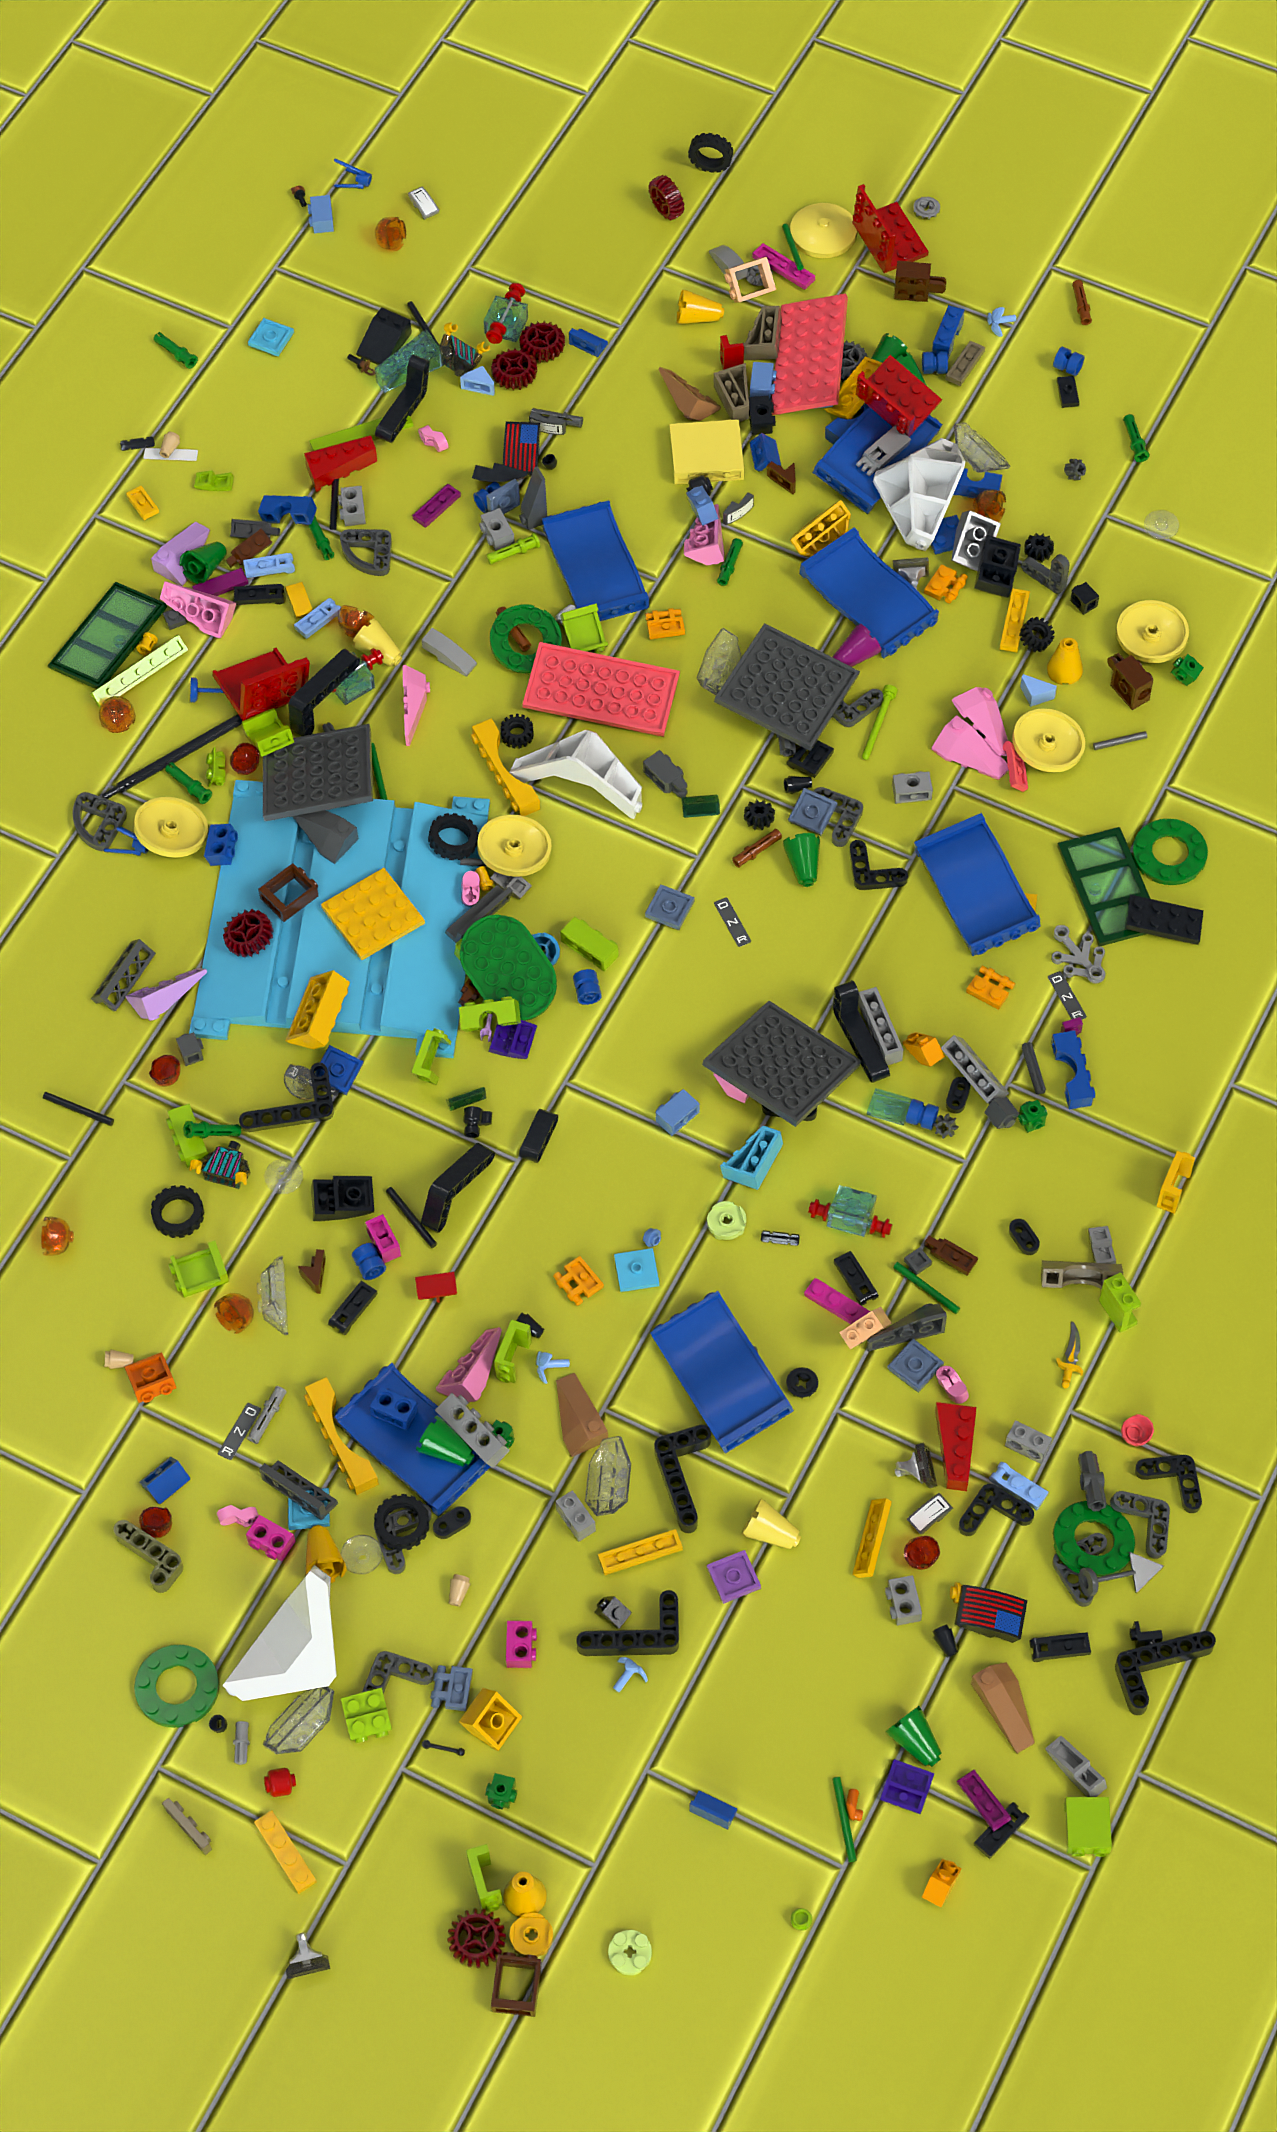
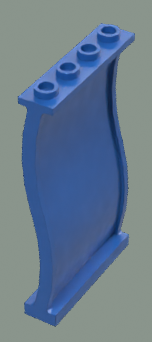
[812,407,943,514]
[542,500,649,621]
[799,527,939,659]
[914,813,1041,956]
[650,1291,794,1454]
[334,1363,491,1517]

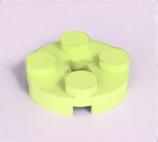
[707,1201,746,1240]
[608,1930,652,1975]

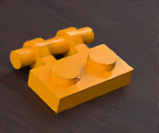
[924,564,968,604]
[645,608,685,639]
[966,966,1016,1010]
[553,1256,604,1306]

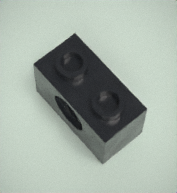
[748,395,776,435]

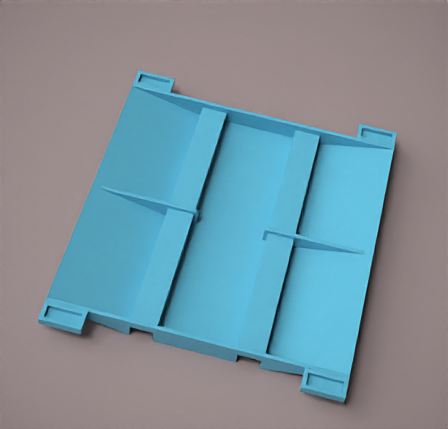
[189,780,490,1058]

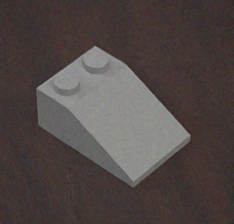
[951,510,1001,571]

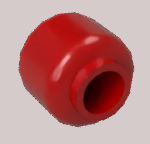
[264,1768,296,1797]

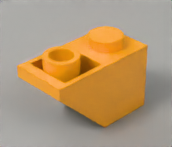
[902,1032,945,1067]
[922,1859,962,1907]

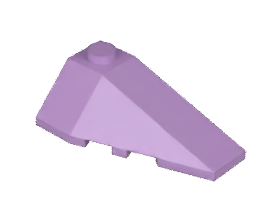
[151,522,210,586]
[126,968,207,1021]

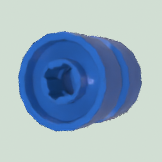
[1053,346,1085,376]
[922,351,948,374]
[473,482,501,513]
[573,969,602,1005]
[905,1099,939,1131]
[352,1243,386,1280]

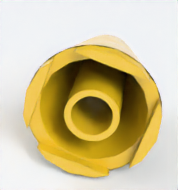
[677,290,724,324]
[1047,638,1083,685]
[305,1525,347,1583]
[503,1872,547,1918]

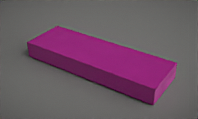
[412,484,461,528]
[192,568,248,596]
[957,1770,1011,1831]

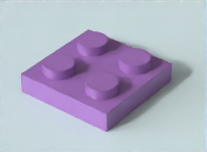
[707,1550,761,1604]

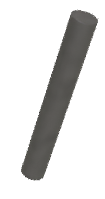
[1093,731,1147,750]

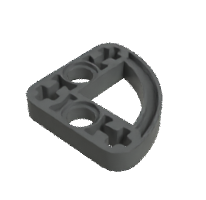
[340,529,392,576]
[73,792,127,851]

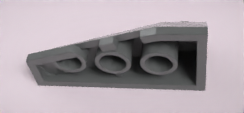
[519,466,547,530]
[293,810,359,864]
[867,1303,947,1351]

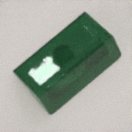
[681,795,720,818]
[446,1087,486,1111]

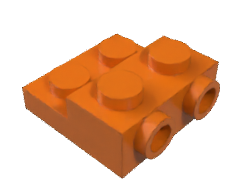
[124,1352,176,1403]

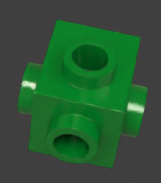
[1171,654,1204,686]
[1018,1100,1048,1133]
[486,1419,515,1449]
[485,1773,517,1809]

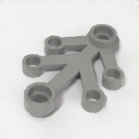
[1052,925,1105,983]

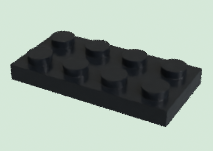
[1125,894,1204,945]

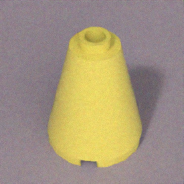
[352,619,402,667]
[742,1499,801,1549]

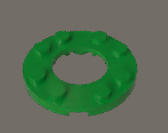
[490,604,562,673]
[1132,819,1208,885]
[1052,1501,1135,1577]
[134,1645,219,1728]

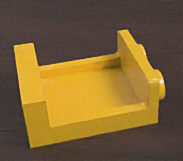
[1157,1151,1195,1214]

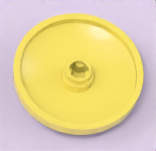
[790,203,857,258]
[1116,600,1189,663]
[1012,709,1085,772]
[133,797,208,857]
[477,815,552,877]

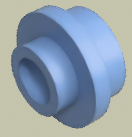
[643,1228,661,1248]

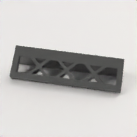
[445,885,513,943]
[91,939,156,1012]
[259,1460,338,1520]

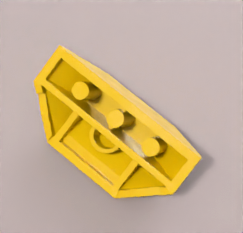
[790,500,851,557]

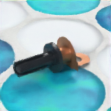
[291,186,307,207]
[347,354,376,375]

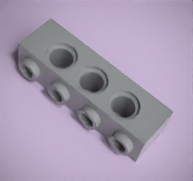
[858,987,903,1065]
[941,1035,1009,1104]
[435,1393,510,1468]

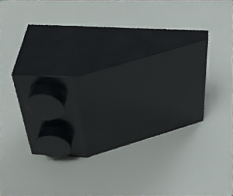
[356,307,412,368]

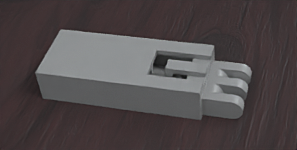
[856,425,911,476]

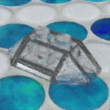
[954,423,1010,473]
[697,628,742,695]
[257,1255,289,1335]
[585,1436,631,1516]
[263,1686,334,1754]

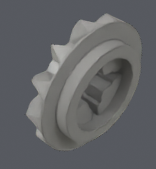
[914,197,940,220]
[746,265,772,286]

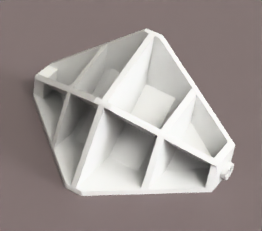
[873,438,965,551]
[510,730,642,819]
[223,1565,337,1701]

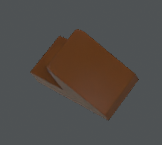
[767,461,796,494]
[298,1249,326,1294]

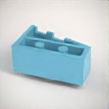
[720,1126,783,1190]

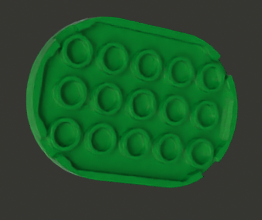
[460,915,557,1021]

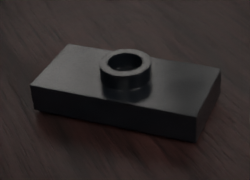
[1057,376,1079,408]

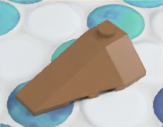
[658,367,721,421]
[556,1373,608,1457]
[971,1662,1035,1754]

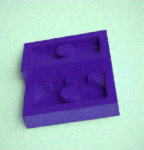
[488,1020,537,1059]
[880,1759,934,1814]

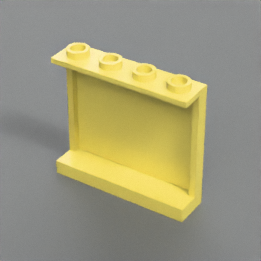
[670,419,744,484]

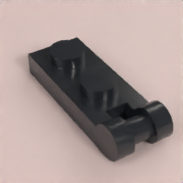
[234,584,284,605]
[834,1251,879,1306]
[328,1281,378,1335]
[1029,1632,1091,1662]
[974,1802,1030,1859]

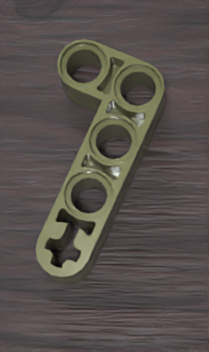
[114,1520,183,1593]

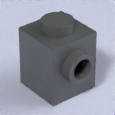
[176,1032,204,1066]
[984,1097,1020,1129]

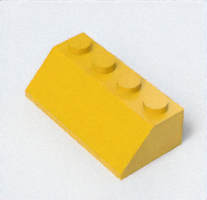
[285,970,350,1049]

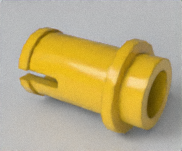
[475,866,493,891]

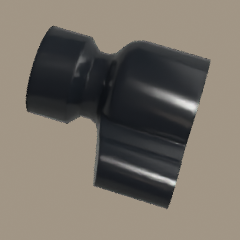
[463,1106,492,1138]

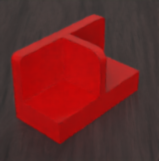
[720,335,744,370]
[415,1272,457,1303]

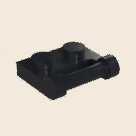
[787,740,834,778]

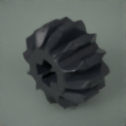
[1024,533,1054,563]
[744,799,775,831]

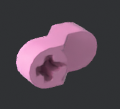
[418,425,449,452]
[461,871,480,906]
[936,1366,969,1404]
[217,1505,259,1527]

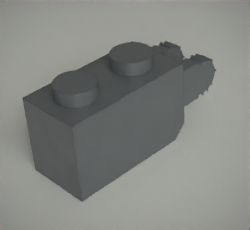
[643,750,688,798]

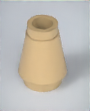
[159,432,180,458]
[104,1350,134,1369]
[449,1574,471,1607]

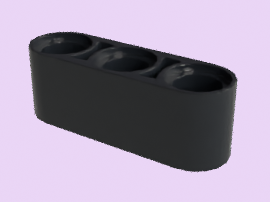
[519,1109,558,1163]

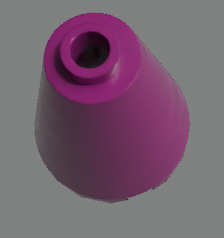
[832,624,882,667]

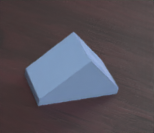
[460,366,495,396]
[1020,674,1057,707]

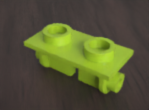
[206,747,226,787]

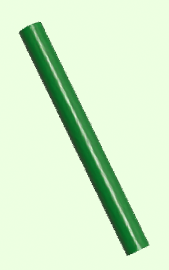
[782,224,804,270]
[371,743,388,800]
[893,1262,960,1314]
[832,1777,857,1862]

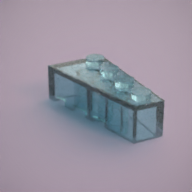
[375,329,444,393]

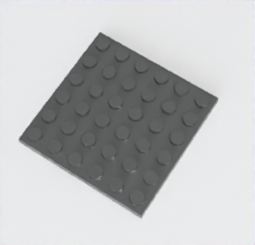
[714,623,860,751]
[263,724,373,821]
[702,1001,861,1127]

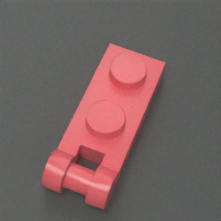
[1003,741,1028,792]

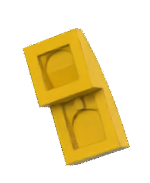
[285,582,313,619]

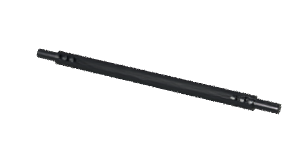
[102,714,242,799]

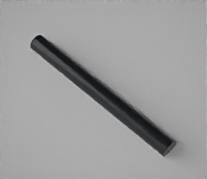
[407,301,441,353]
[330,479,339,530]
[43,1092,114,1126]
[386,1187,437,1248]

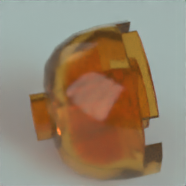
[375,216,406,251]
[973,489,1006,522]
[338,605,374,637]
[99,696,136,733]
[41,1216,74,1256]
[214,1293,254,1334]

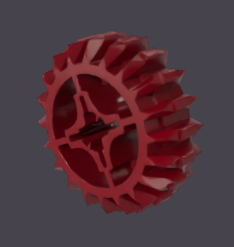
[648,175,685,221]
[519,320,565,363]
[491,348,537,391]
[223,909,274,958]
[447,1908,506,1968]

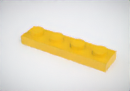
[1000,588,1030,652]
[852,1498,892,1578]
[598,1529,683,1575]
[254,1810,317,1894]

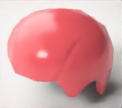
[1121,1414,1154,1447]

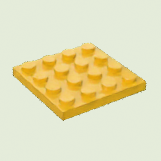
[321,868,425,961]

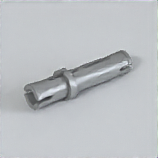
[247,1386,287,1444]

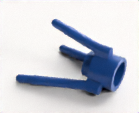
[334,159,372,189]
[104,827,148,856]

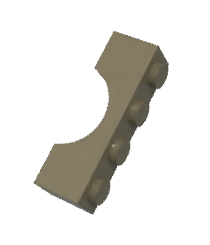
[1041,1260,1123,1290]

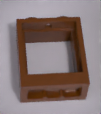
[258,863,318,922]
[491,1952,542,2017]

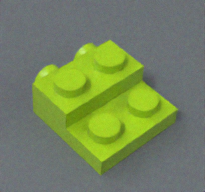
[341,1687,392,1743]

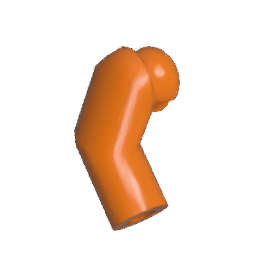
[846,1789,863,1821]

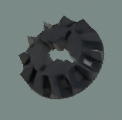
[786,1367,818,1399]

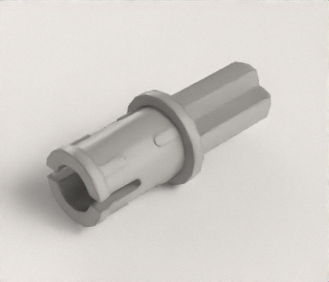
[233,1721,250,1765]

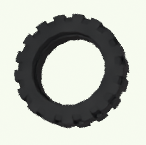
[688,133,734,173]
[428,813,479,860]
[151,1185,204,1238]
[374,1494,429,1551]

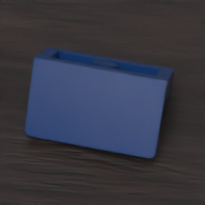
[569,328,608,357]
[749,433,781,472]
[139,1457,190,1504]
[689,1791,737,1830]

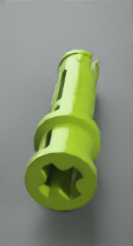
[487,533,540,564]

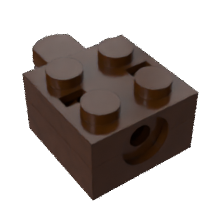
[894,261,947,302]
[1107,653,1153,710]

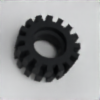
[1019,617,1055,652]
[500,714,534,749]

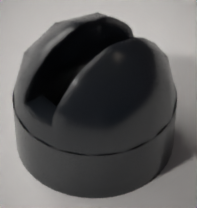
[542,454,557,470]
[209,1715,228,1733]

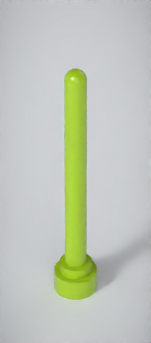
[862,685,898,760]

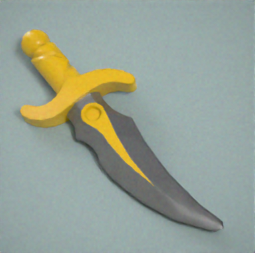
[1056,1322,1083,1389]

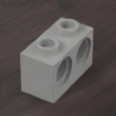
[338,486,366,526]
[1005,1420,1052,1464]
[885,1575,922,1626]

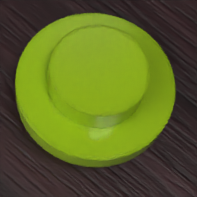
[791,1908,812,1931]

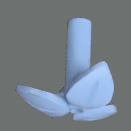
[987,307,1016,337]
[536,1351,570,1384]
[613,1657,648,1693]

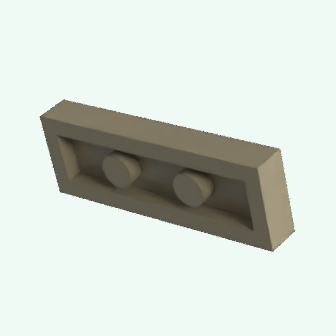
[945,341,985,386]
[162,1798,212,1855]

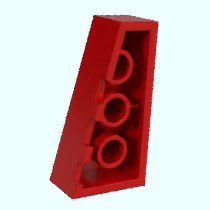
[304,435,377,492]
[935,1402,977,1491]

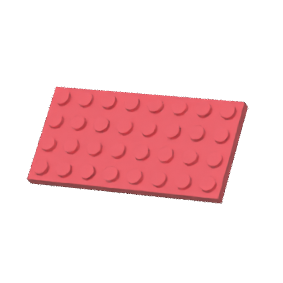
[772,293,848,415]
[522,642,680,737]

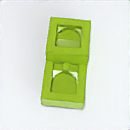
[194,470,234,491]

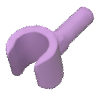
[480,1014,493,1042]

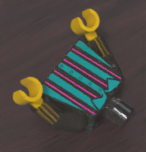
[439,322,490,377]
[189,1141,251,1189]

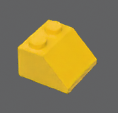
[459,1688,522,1751]

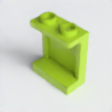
[560,604,608,653]
[242,708,294,757]
[411,1028,451,1085]
[169,1241,229,1297]
[1099,1273,1141,1333]
[494,1319,532,1383]
[1064,1797,1112,1857]
[466,1844,503,1912]

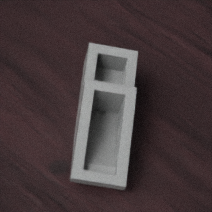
[709,245,748,280]
[422,628,477,677]
[1045,1736,1107,1797]

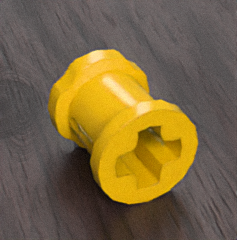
[136,632,158,656]

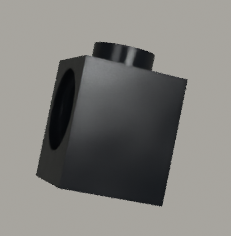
[1070,582,1099,615]

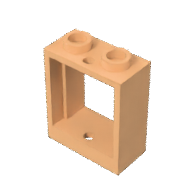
[724,257,776,302]
[839,1307,892,1349]

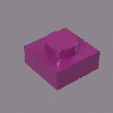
[1061,1017,1083,1035]

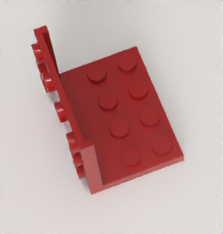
[852,184,929,273]
[855,355,942,437]
[212,647,310,721]

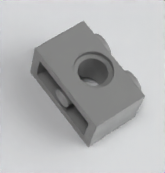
[479,508,515,551]
[892,771,933,804]
[556,1490,596,1542]

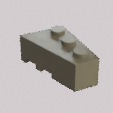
[743,306,782,360]
[714,363,749,422]

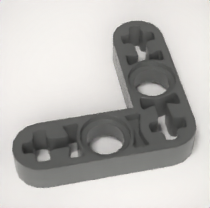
[1021,554,1070,594]
[833,689,883,727]
[813,787,863,847]
[1110,1491,1170,1559]
[374,1504,432,1574]
[1052,1533,1107,1607]
[362,1651,434,1694]

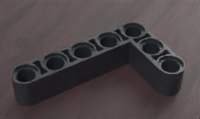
[375,354,430,443]
[288,649,360,736]
[833,980,890,1083]
[239,1063,334,1132]
[421,1143,495,1233]
[654,1425,711,1533]
[576,1590,679,1656]
[1115,1631,1216,1715]

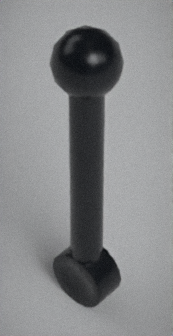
[422,1740,465,1756]

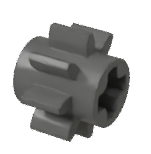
[1064,459,1086,480]
[933,1113,959,1139]

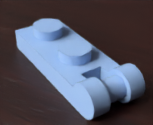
[243,553,295,578]
[294,598,344,639]
[989,1462,1049,1510]

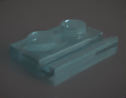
[867,1088,912,1126]

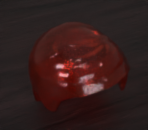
[230,743,259,775]
[149,1055,181,1087]
[139,1507,173,1539]
[904,1536,940,1570]

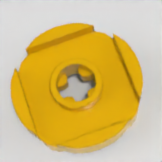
[510,1912,553,1957]

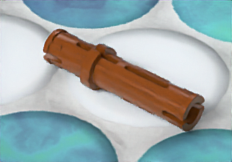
[1072,280,1092,325]
[496,606,532,652]
[732,829,782,868]

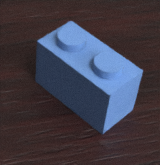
[308,195,334,233]
[750,362,777,400]
[686,486,719,526]
[655,1089,700,1136]

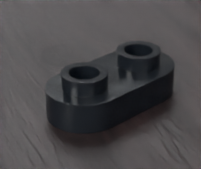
[946,1077,971,1113]
[1009,1219,1040,1255]
[433,1506,471,1539]

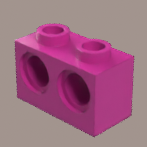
[365,1214,401,1263]
[246,1515,296,1561]
[506,1621,537,1668]

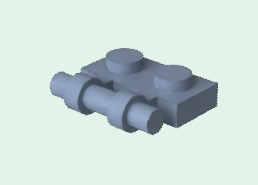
[430,1665,473,1711]

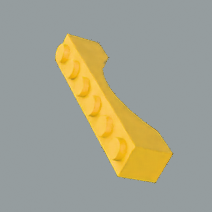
[471,718,540,816]
[304,1377,379,1495]

